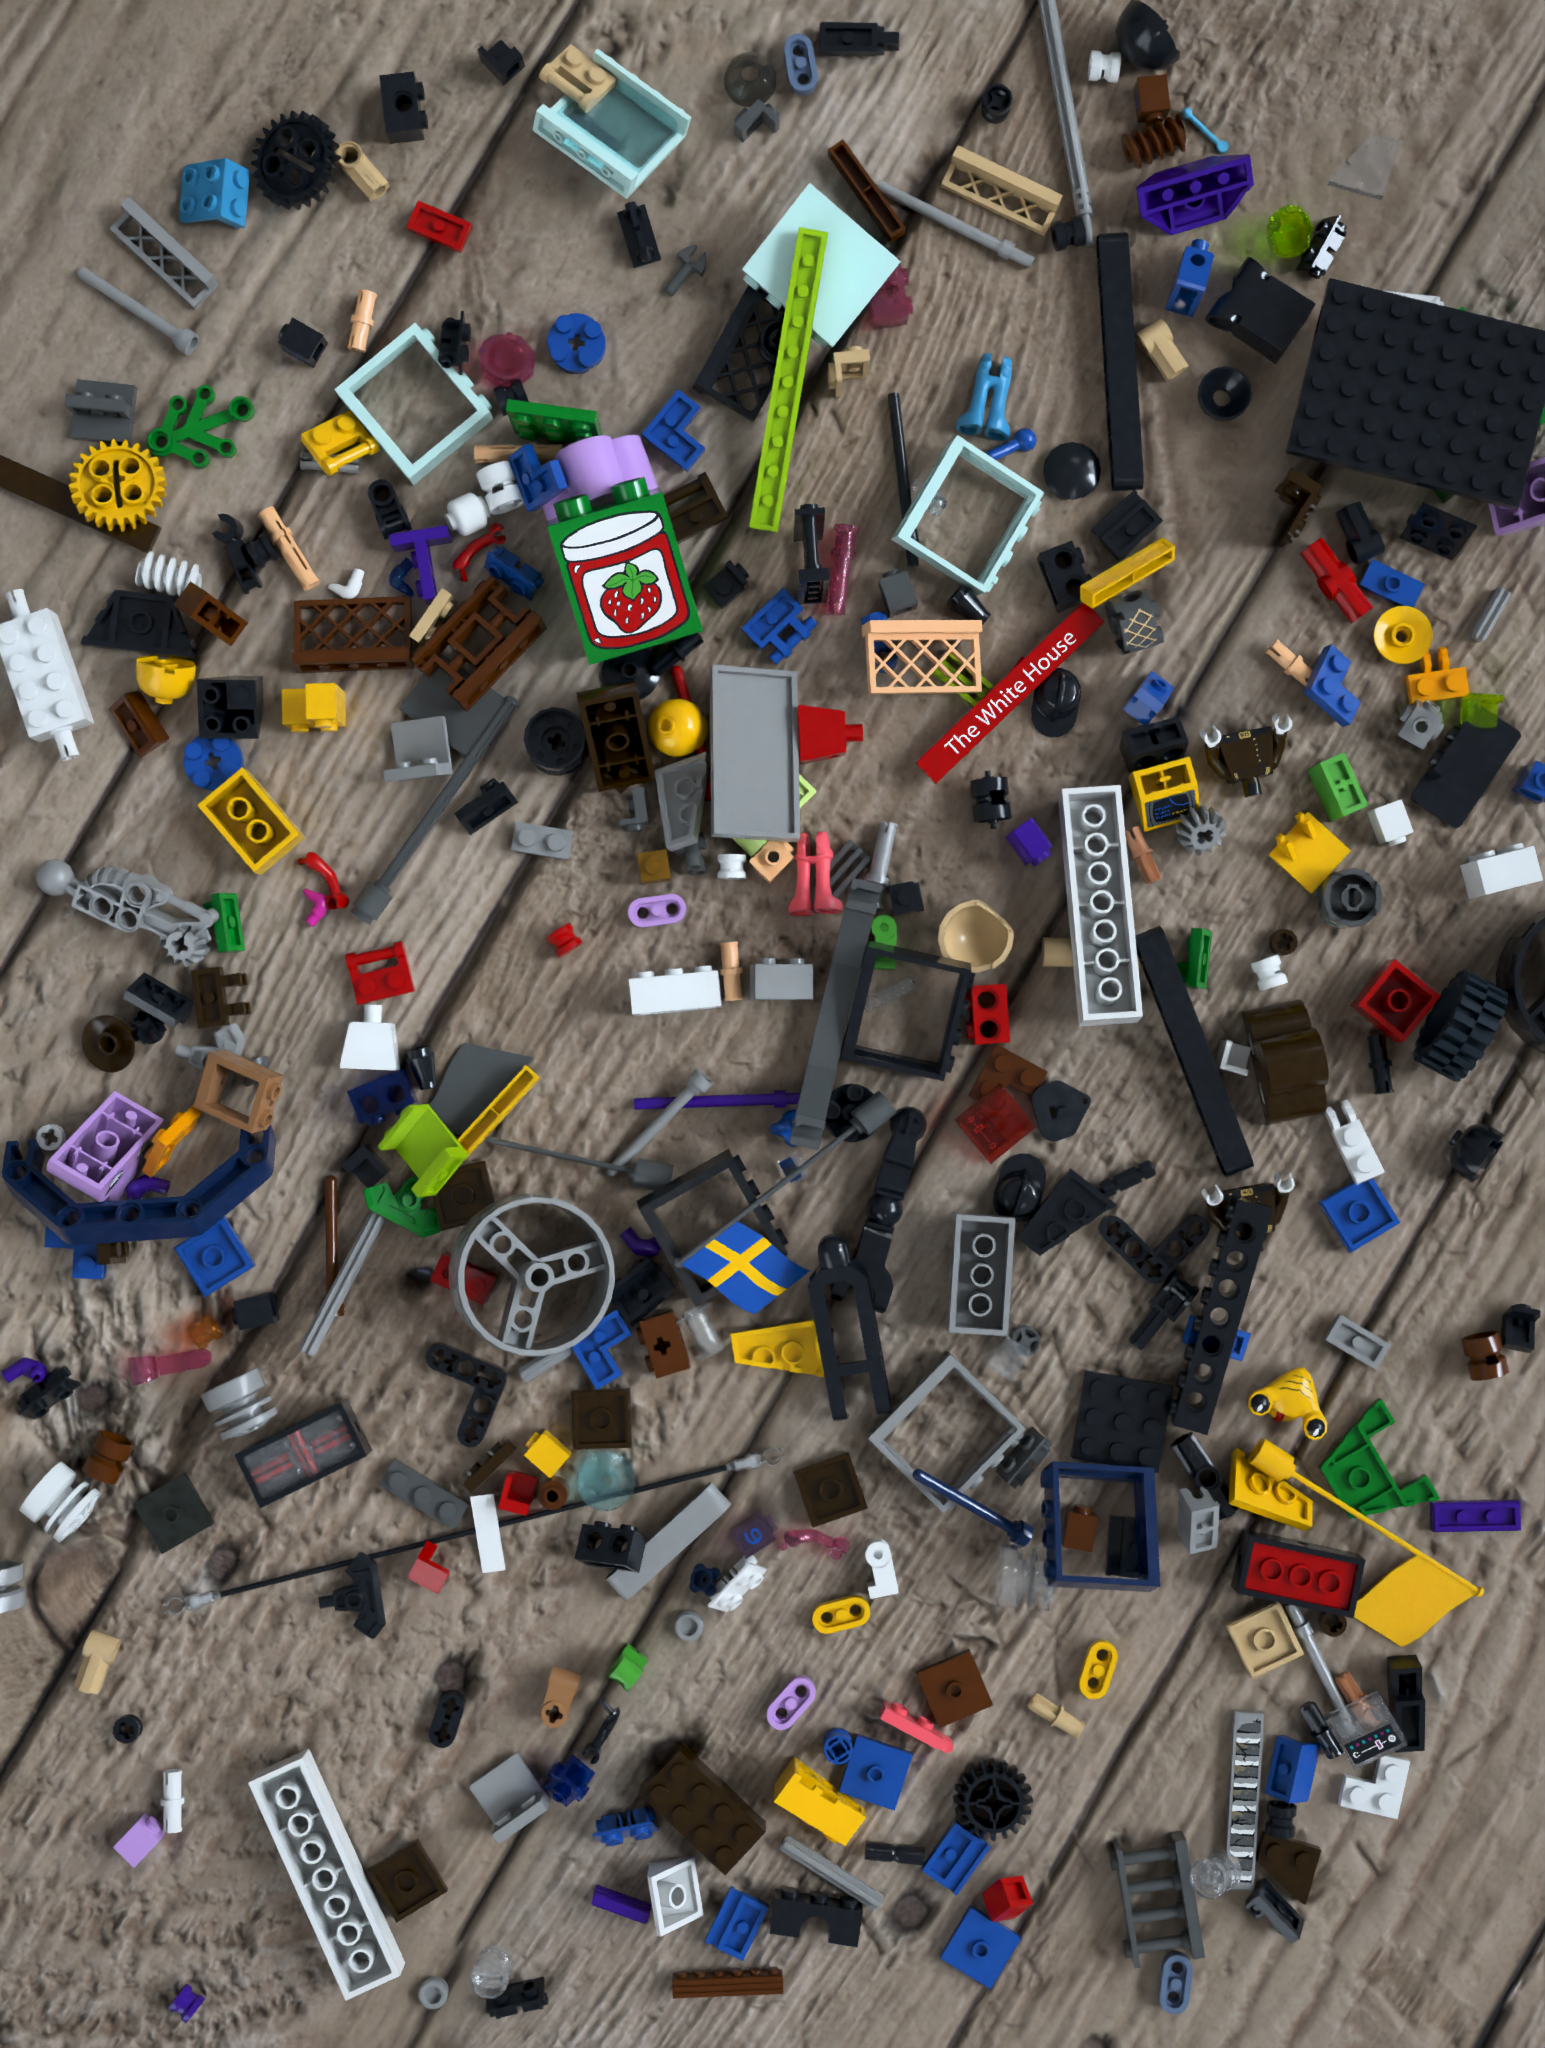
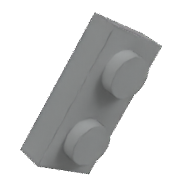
[511,821,574,860]
[1323,1314,1391,1370]

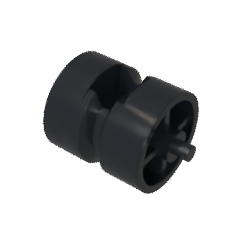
[970,770,1012,829]

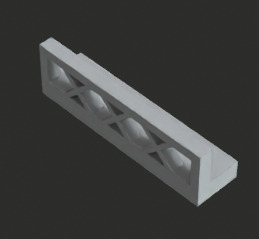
[110,197,220,310]

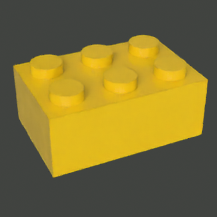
[197,767,306,875]

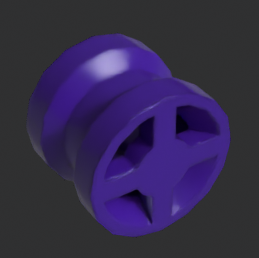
[167,1984,205,2023]

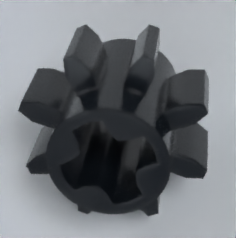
[129,1009,167,1044]

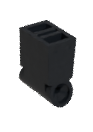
[1205,257,1316,364]

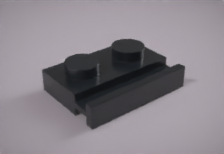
[1090,490,1163,562]
[1104,1515,1138,1578]

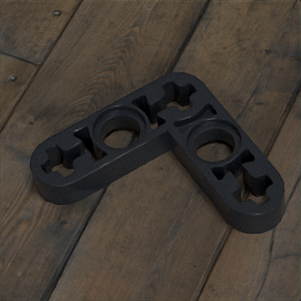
[1098,1215,1209,1284]
[425,1343,507,1447]

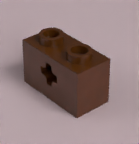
[174,581,248,646]
[636,1309,691,1378]

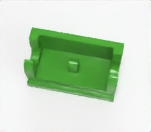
[1307,752,1368,822]

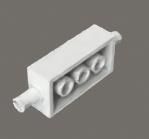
[0,589,95,761]

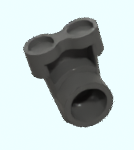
[675,832,706,876]

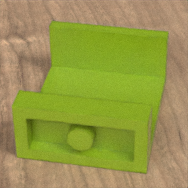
[378,1104,469,1197]

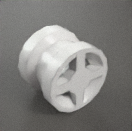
[717,854,746,880]

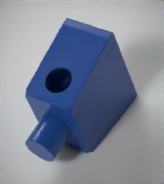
[1165,239,1214,318]

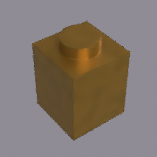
[637,849,672,885]

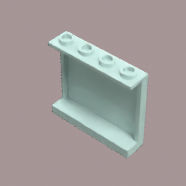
[742,183,901,348]

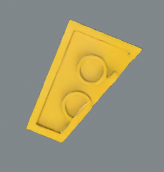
[730,1319,825,1377]
[1229,1448,1313,1532]

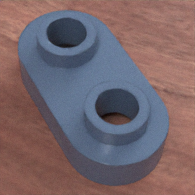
[784,34,818,96]
[1158,1951,1193,2014]

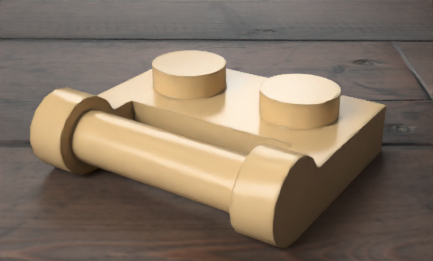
[539,44,617,113]

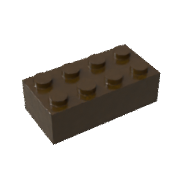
[639,1741,766,1875]

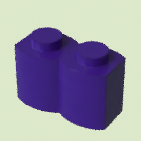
[1005,818,1052,867]

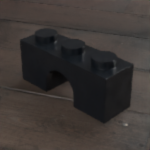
[770,1886,863,1947]

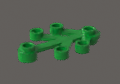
[147,385,255,469]

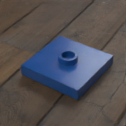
[1318,1178,1401,1253]
[174,1216,256,1298]
[838,1733,913,1811]
[940,1905,1021,1989]

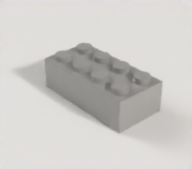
[946,1212,1015,1336]

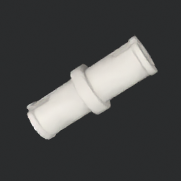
[160,1769,184,1833]

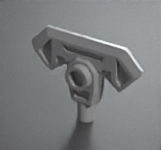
[175,1022,246,1101]

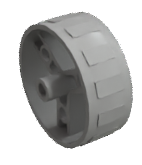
[449,1193,615,1357]

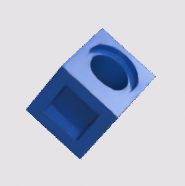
[1512,761,1545,804]

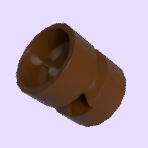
[1461,1331,1509,1381]
[81,1430,135,1484]

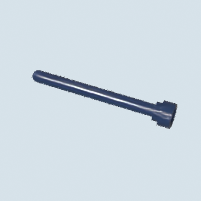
[912,1469,1034,1547]

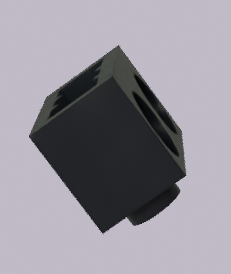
[1036,541,1092,613]
[1119,716,1189,772]
[574,1521,647,1573]

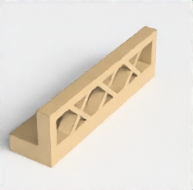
[941,145,1063,237]

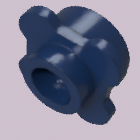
[689,1564,721,1597]

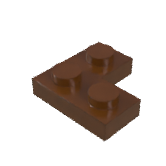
[968,1044,1048,1109]

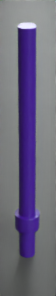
[634,1090,800,1110]

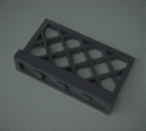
[692,285,785,422]

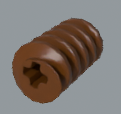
[1121,114,1186,169]

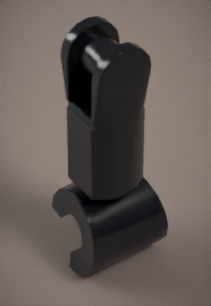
[212,514,263,595]

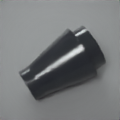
[947,585,991,625]
[406,1045,437,1090]

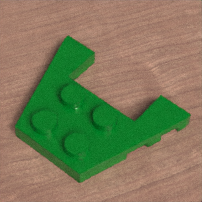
[1318,1398,1440,1519]

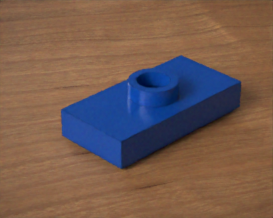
[1358,559,1425,607]

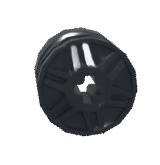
[524,707,588,776]

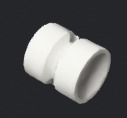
[476,461,524,515]

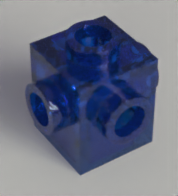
[544,1754,595,1807]

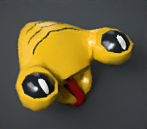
[1247,1367,1327,1440]

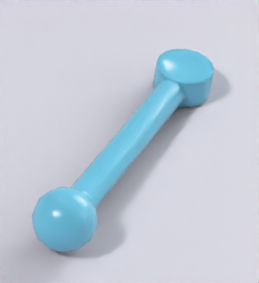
[1181,107,1229,154]

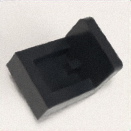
[1502,1304,1541,1353]

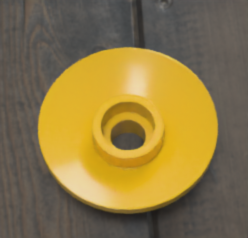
[1373,606,1433,664]

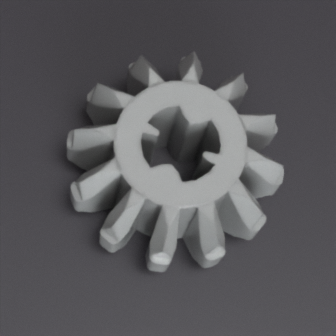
[1175,804,1227,856]

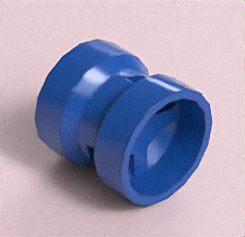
[823,1727,853,1765]

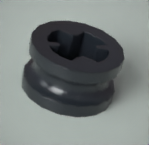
[113,1714,143,1744]

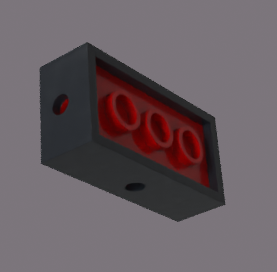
[1231,1529,1366,1618]

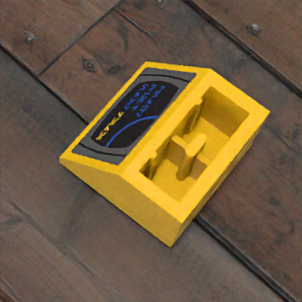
[1128,756,1200,832]

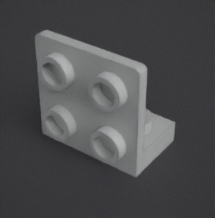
[383,716,453,782]
[469,1752,550,1844]

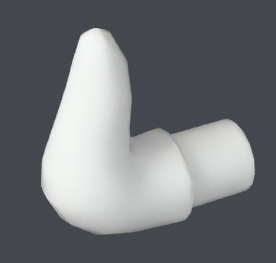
[328,568,365,599]

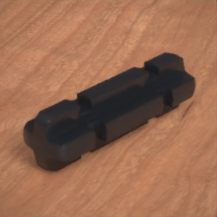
[1099,1160,1156,1198]

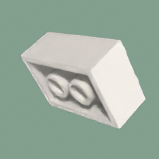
[629,966,722,1016]

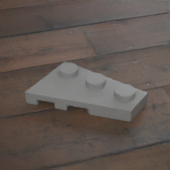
[654,752,710,852]

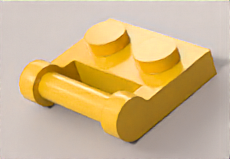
[301,410,380,476]

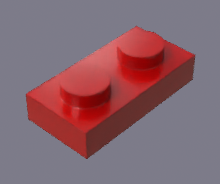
[407,201,473,253]

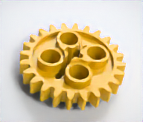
[69,439,167,532]

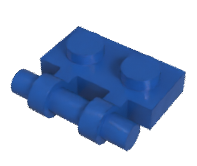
[741,588,817,665]

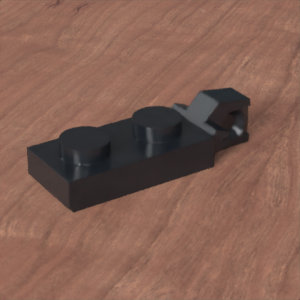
[819,22,900,56]

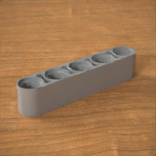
[606,1482,731,1601]

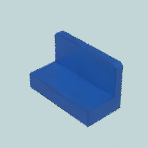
[1265,1735,1320,1804]

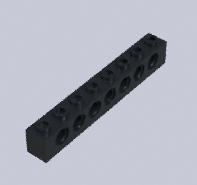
[1168,1195,1273,1435]

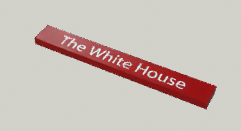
[915,603,1104,784]

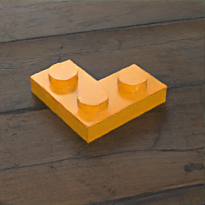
[142,1105,202,1178]

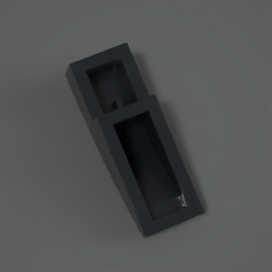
[1387,1654,1425,1753]

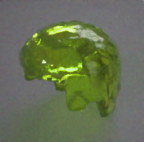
[1266,204,1314,259]

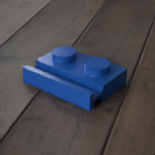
[921,1819,991,1896]
[705,1886,769,1961]

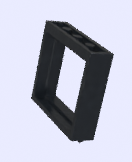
[841,940,975,1081]
[636,1149,789,1306]

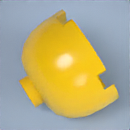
[136,655,196,704]
[647,699,707,757]

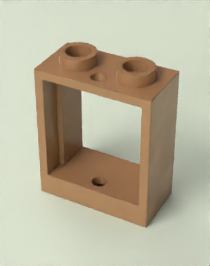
[193,1049,283,1133]

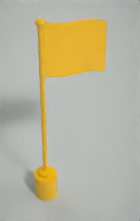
[1248,1438,1484,1647]

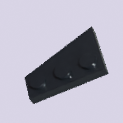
[1016,1168,1117,1256]

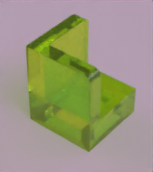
[1460,693,1504,729]

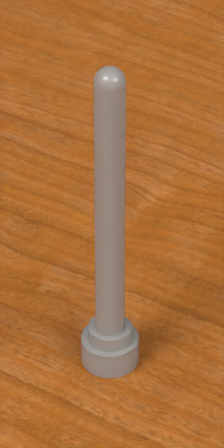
[77,267,199,355]
[606,1068,713,1177]

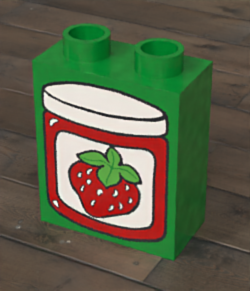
[546,477,703,665]

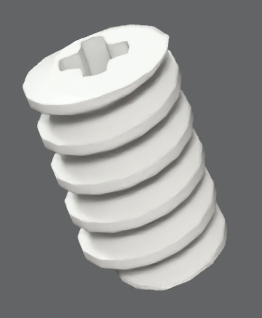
[135,551,202,596]

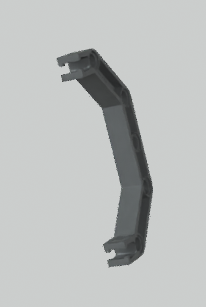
[789,878,882,1151]

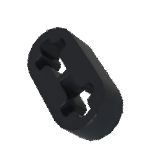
[429,1690,466,1748]

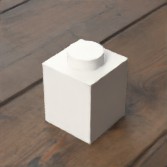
[1367,799,1414,847]

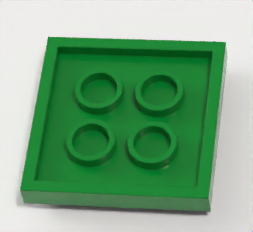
[506,399,603,444]

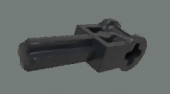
[1129,1270,1199,1350]

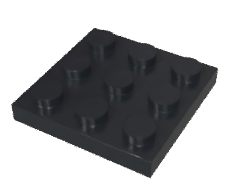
[1070,1370,1173,1473]

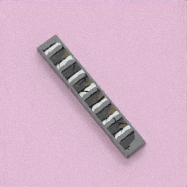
[1223,1709,1264,1891]

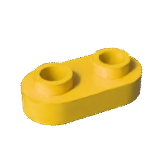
[812,1595,870,1634]
[1078,1639,1118,1700]

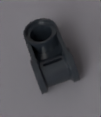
[368,479,412,540]

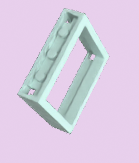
[334,323,493,486]
[891,435,1044,595]

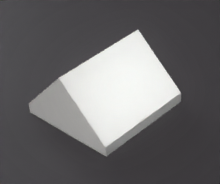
[647,1857,703,1937]

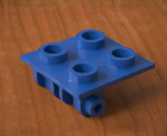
[593,1806,659,1847]

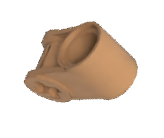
[541,1666,581,1728]

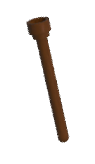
[320,1175,344,1316]

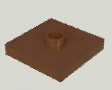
[916,1649,993,1728]

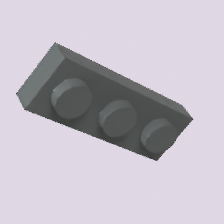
[379,1458,470,1530]

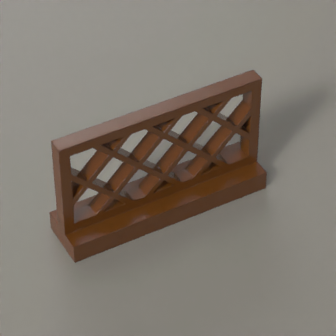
[292,596,414,673]

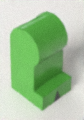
[870,915,897,971]
[608,1643,649,1692]

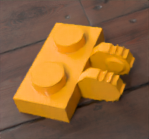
[1405,647,1470,705]

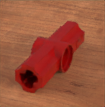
[1300,537,1373,624]

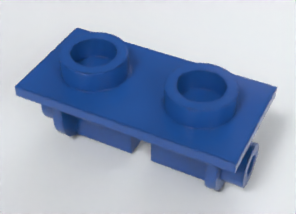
[484,546,545,601]

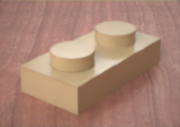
[409,588,455,645]

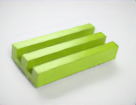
[932,651,993,708]

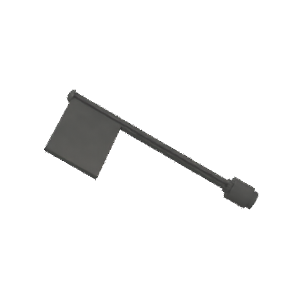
[351,654,520,925]

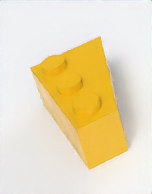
[774,1756,866,1846]

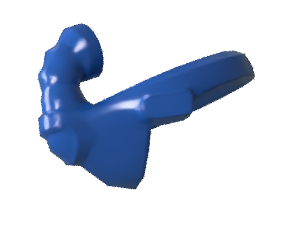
[769,1109,797,1147]

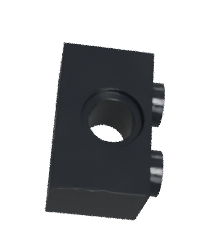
[379,71,428,144]

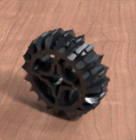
[953,1758,1033,1841]

